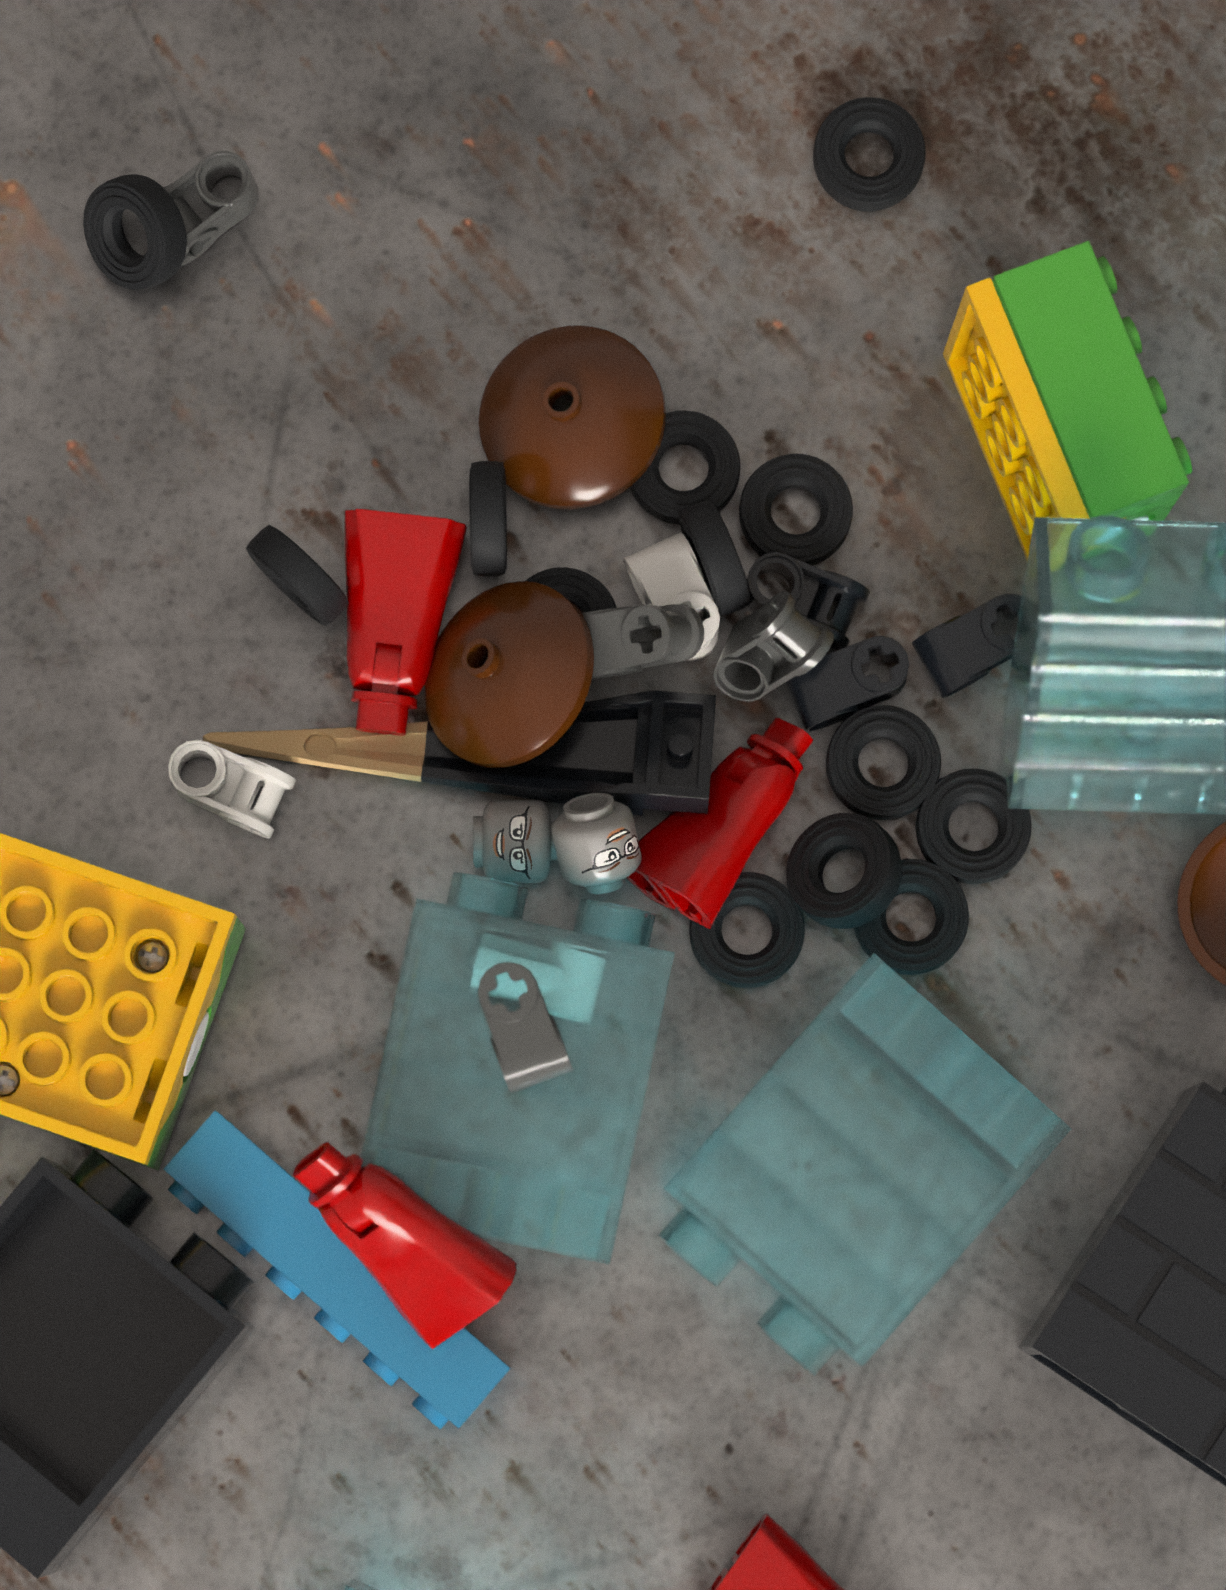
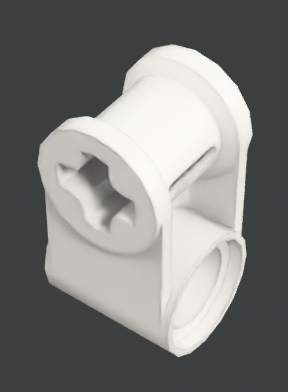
[623,532,720,661]
[168,739,296,839]

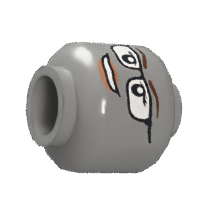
[552,793,642,894]
[473,800,558,883]

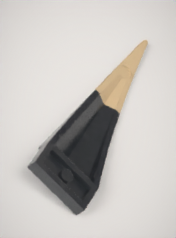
[203,690,716,816]

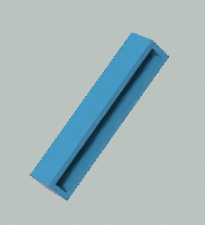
[164,1110,511,1429]

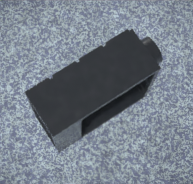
[1018,1081,1226,1487]
[0,1149,256,1579]

